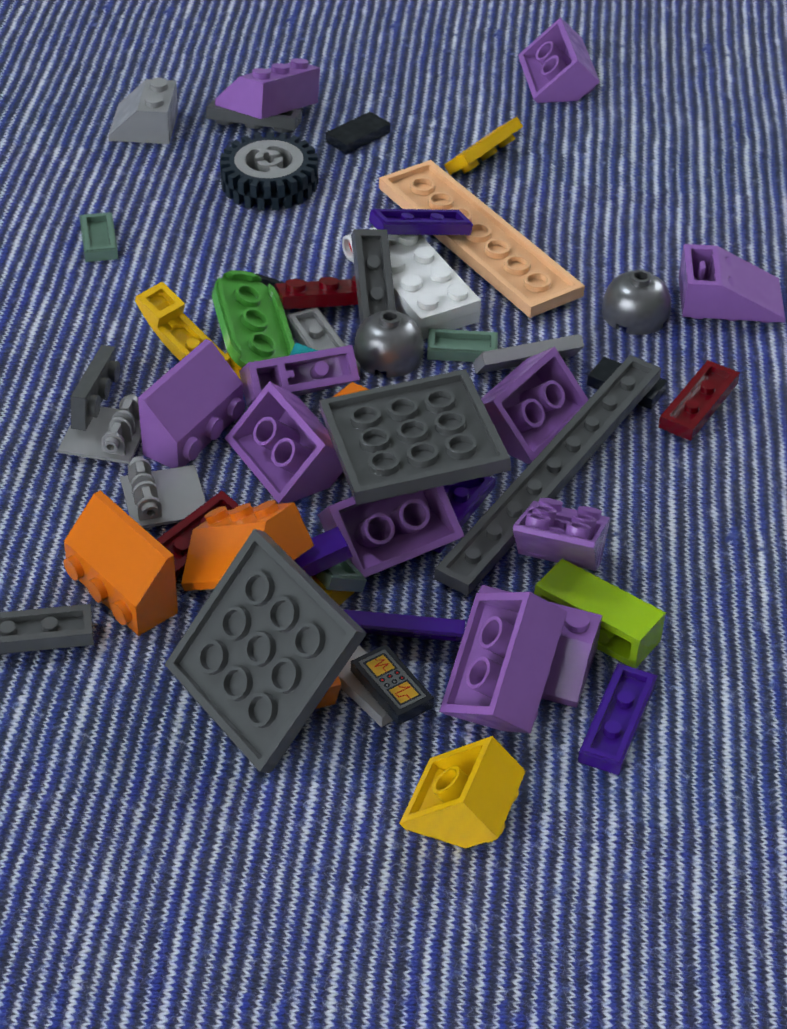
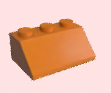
[63,490,178,636]
[181,500,314,591]

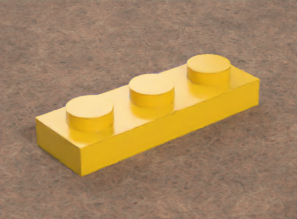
[444,116,523,175]

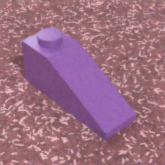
[239,345,360,406]

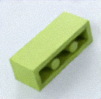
[534,558,666,668]

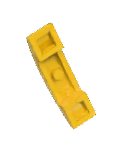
[135,281,242,380]

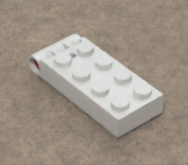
[342,227,481,339]

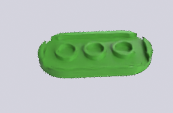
[212,270,295,368]

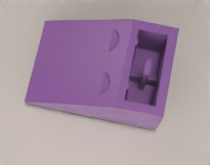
[679,244,785,323]
[513,498,610,571]

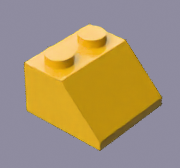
[399,736,526,849]

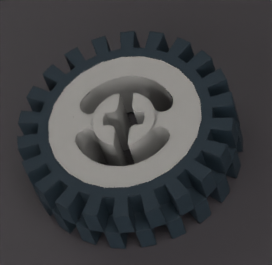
[220,132,318,211]

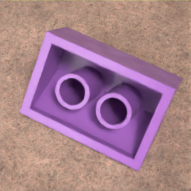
[518,17,600,103]
[215,58,320,119]
[138,339,245,468]
[481,347,588,464]
[225,381,343,504]
[318,486,464,578]
[479,585,602,708]
[439,592,567,733]

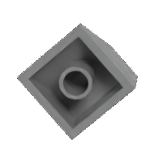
[108,77,178,144]

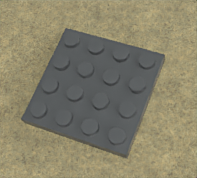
[319,369,511,505]
[164,529,367,773]

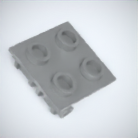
[57,394,141,464]
[120,456,206,528]

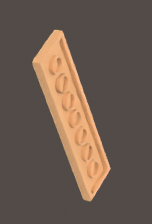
[379,160,585,318]

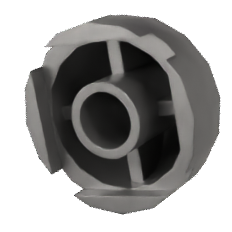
[602,270,671,335]
[354,310,424,377]

